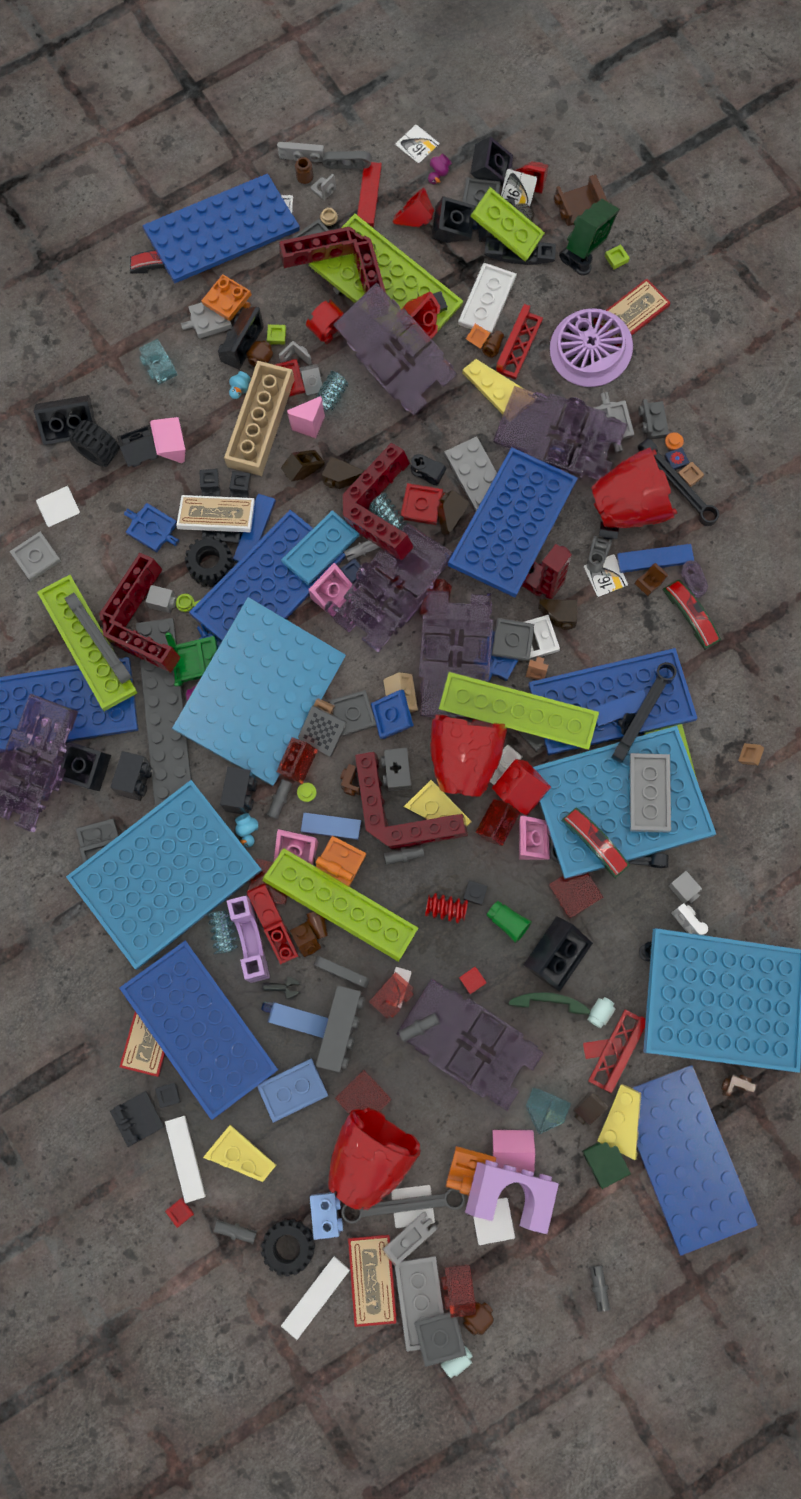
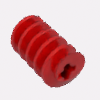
[425,893,468,924]

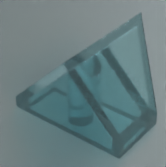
[526,1087,571,1134]

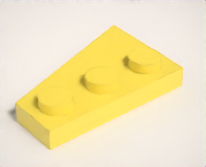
[598,1084,641,1160]

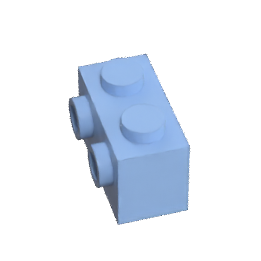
[310,1192,343,1240]

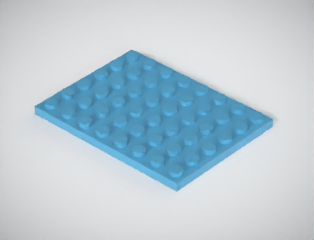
[172,597,346,786]
[533,726,716,879]
[66,780,263,970]
[643,929,801,1073]

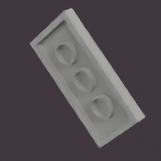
[444,436,497,512]
[630,753,671,833]
[395,1256,444,1351]

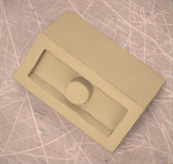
[384,672,418,712]

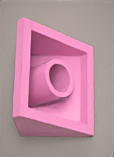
[287,396,325,438]
[150,417,185,463]
[309,563,357,616]
[519,816,550,860]
[274,829,319,865]
[492,1130,535,1173]

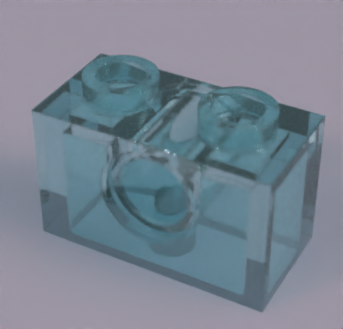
[139,339,177,385]

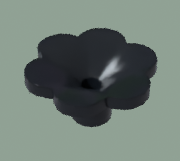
[618,713,635,735]

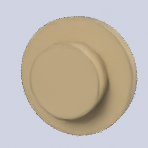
[320,208,338,226]

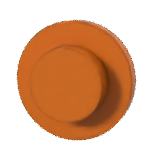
[665,433,684,451]

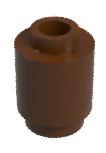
[295,157,314,184]

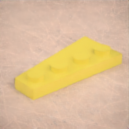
[462,359,537,422]

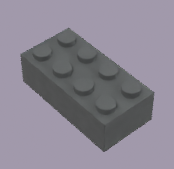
[316,985,365,1073]

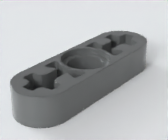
[322,151,372,169]
[314,956,370,988]

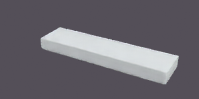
[165,1116,206,1203]
[281,1256,350,1340]

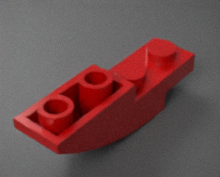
[247,883,298,965]

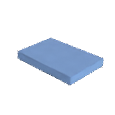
[257,1058,329,1123]

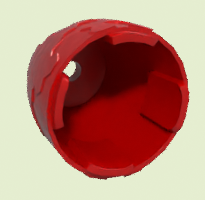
[591,447,678,528]
[430,714,507,796]
[328,1108,421,1210]

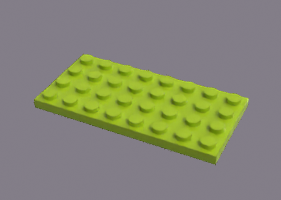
[309,214,463,354]

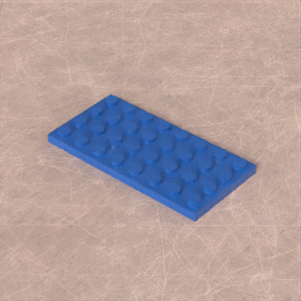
[143,173,300,284]
[447,447,578,598]
[189,510,345,642]
[528,648,697,755]
[0,657,139,753]
[119,940,278,1120]
[616,1065,758,1255]

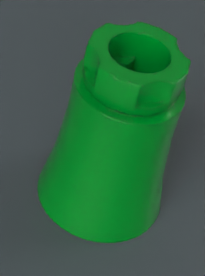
[486,901,532,944]

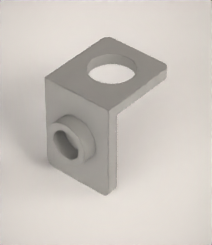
[311,174,336,201]
[279,341,312,365]
[299,364,323,395]

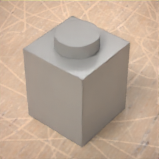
[146,585,177,613]
[668,871,702,903]

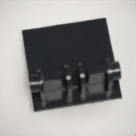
[110,1091,164,1147]

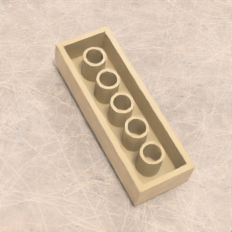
[224,361,294,476]

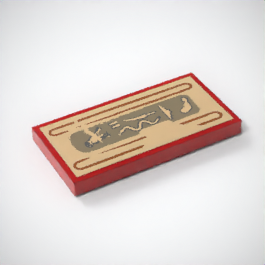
[593,279,671,347]
[120,1011,165,1077]
[348,1234,397,1327]

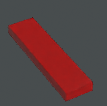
[357,162,382,227]

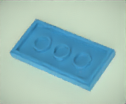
[281,510,359,586]

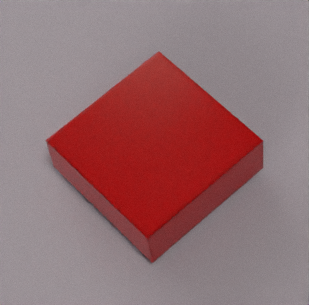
[459,967,487,995]
[165,1197,194,1228]

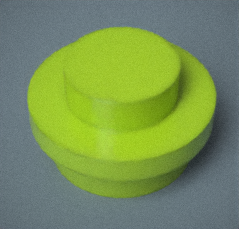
[176,594,194,612]
[297,783,317,802]

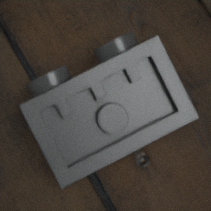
[638,399,669,439]

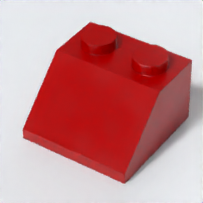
[492,759,551,816]

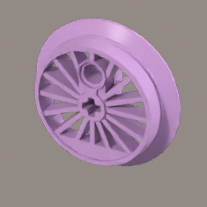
[550,309,633,387]

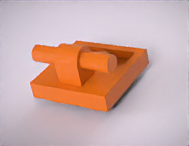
[201,274,252,321]
[315,836,367,887]
[446,1146,496,1195]

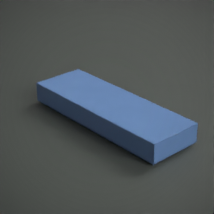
[301,813,361,840]
[268,1002,328,1038]

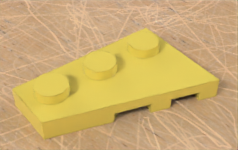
[404,780,472,826]
[203,1125,277,1182]

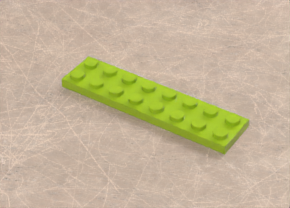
[37,575,137,711]
[439,672,599,750]
[263,848,418,962]

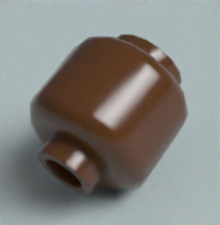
[247,341,273,367]
[463,1302,494,1336]

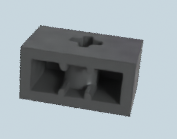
[381,748,411,792]

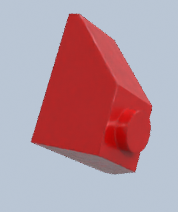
[514,161,549,193]
[392,188,434,227]
[396,292,440,345]

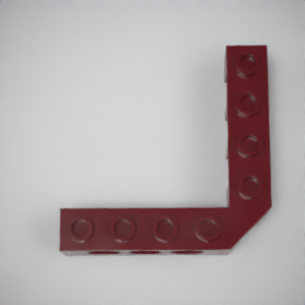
[279,227,389,319]
[343,443,414,561]
[522,544,572,599]
[99,552,181,673]
[355,752,468,850]

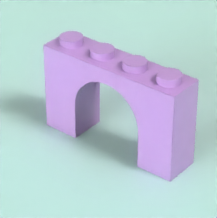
[227,896,270,983]
[465,1160,559,1234]

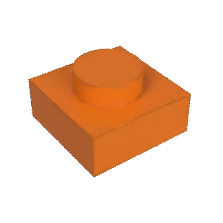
[466,323,491,349]

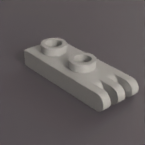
[277,142,325,162]
[382,1211,438,1266]

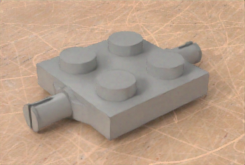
[181,302,240,339]
[589,392,634,453]

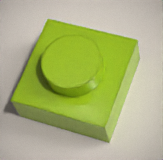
[605,244,630,270]
[267,324,286,345]

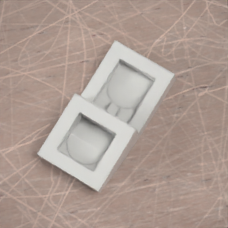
[490,745,523,785]

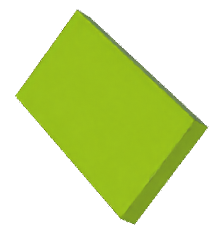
[470,187,545,261]

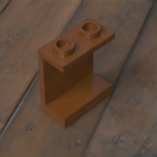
[554,174,608,226]

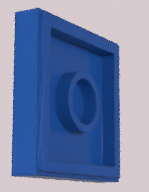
[371,690,414,739]

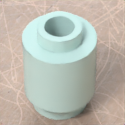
[587,997,616,1029]
[441,1346,473,1378]

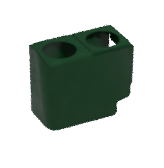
[581,1142,631,1189]

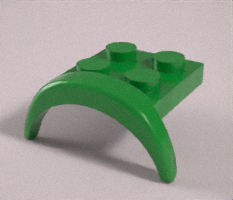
[165,633,218,687]

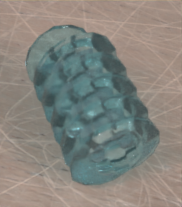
[314,371,349,412]
[369,493,407,531]
[207,911,238,954]

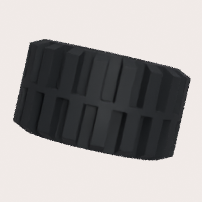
[69,420,120,467]
[185,536,234,587]
[261,1219,315,1277]

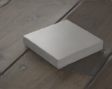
[10,531,61,582]

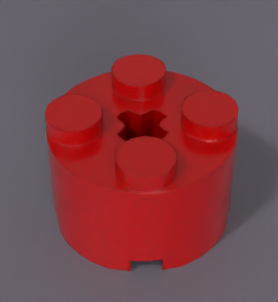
[306,300,347,344]

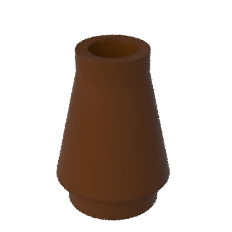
[482,330,504,358]
[306,911,328,939]

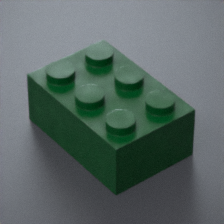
[566,199,620,259]

